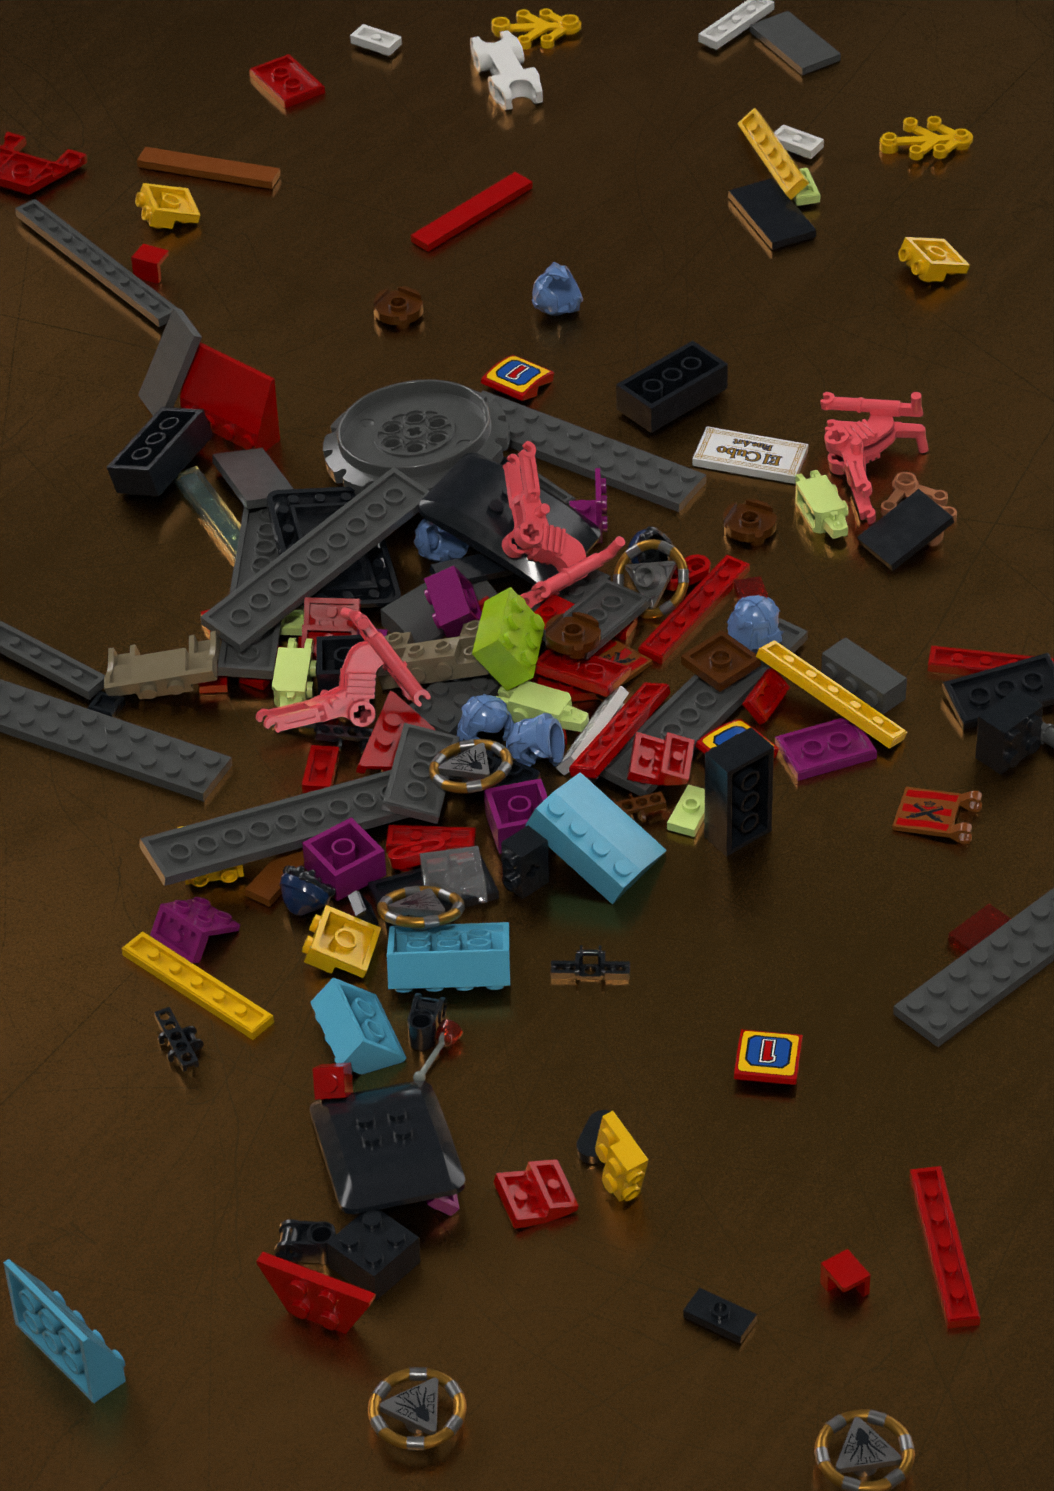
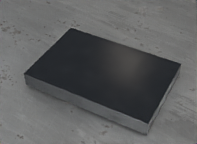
[857,489,954,571]

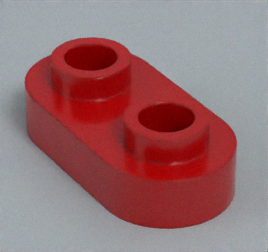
[666,554,711,591]
[388,837,448,872]

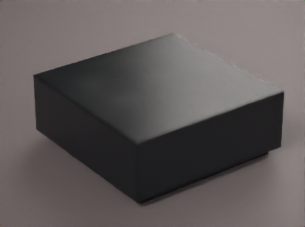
[87,691,125,718]
[348,890,379,926]

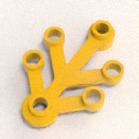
[491,9,581,50]
[879,116,973,160]

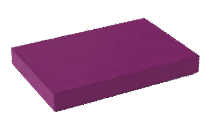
[775,717,877,781]

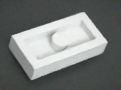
[350,24,402,56]
[774,125,824,159]

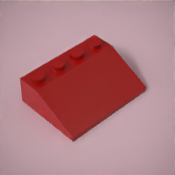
[180,342,280,452]

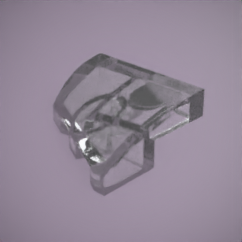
[420,846,487,903]

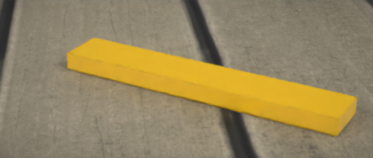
[738,108,809,199]
[756,640,907,749]
[122,931,274,1040]

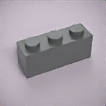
[821,637,907,714]

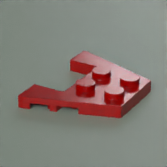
[0,131,87,195]

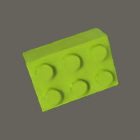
[472,587,545,691]

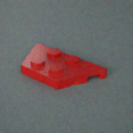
[356,691,435,774]
[256,1252,376,1334]

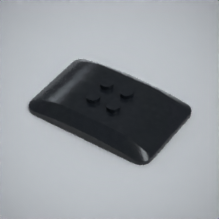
[418,452,601,585]
[267,486,401,610]
[310,1081,466,1214]

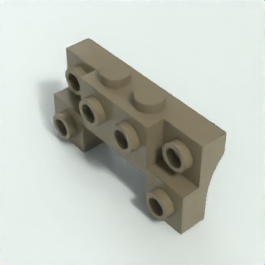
[378,620,489,690]
[104,631,221,700]

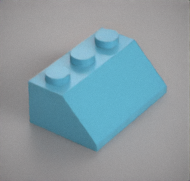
[310,977,407,1075]

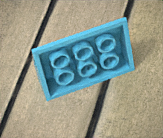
[525,772,667,905]
[387,922,510,993]
[3,1259,126,1403]

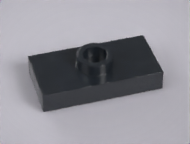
[683,1288,757,1344]

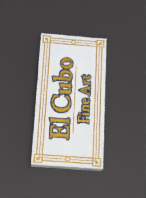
[693,427,808,484]

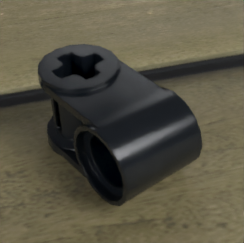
[407,993,448,1051]
[274,1219,336,1264]

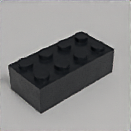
[616,341,728,433]
[106,407,213,497]
[704,727,774,857]

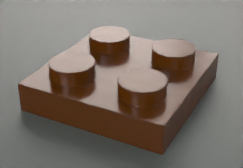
[681,630,761,692]

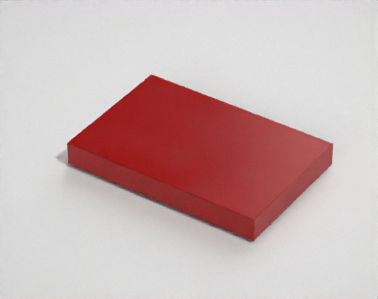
[249,54,325,109]
[534,649,631,697]

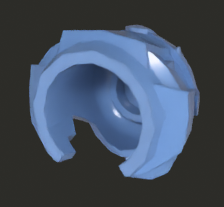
[532,262,583,316]
[414,518,469,562]
[727,595,785,652]
[456,693,514,741]
[506,713,565,767]

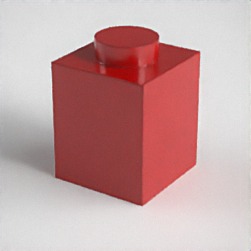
[312,1062,353,1100]

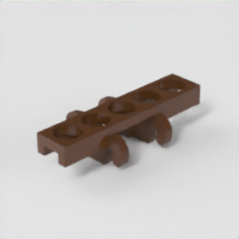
[611,791,666,823]

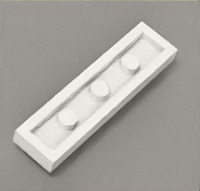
[699,0,774,50]
[556,686,629,775]

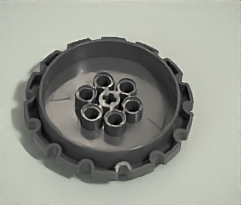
[323,379,510,495]

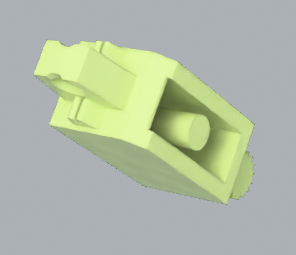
[795,470,849,539]
[272,638,317,707]
[496,681,589,732]

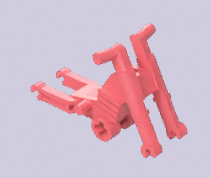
[820,392,929,524]
[502,441,625,608]
[256,607,431,733]

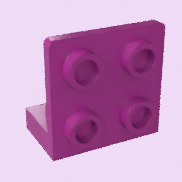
[569,468,607,543]
[150,897,240,964]

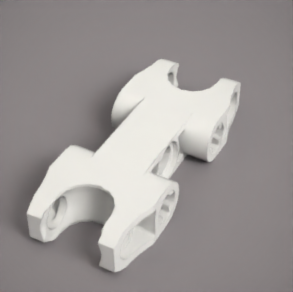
[470,30,543,110]

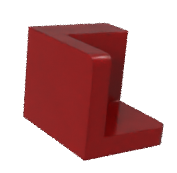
[131,243,169,284]
[820,1249,871,1297]

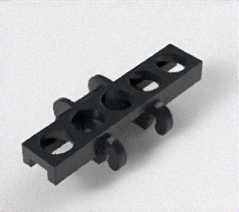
[314,722,373,753]
[551,945,630,980]
[154,1007,204,1072]

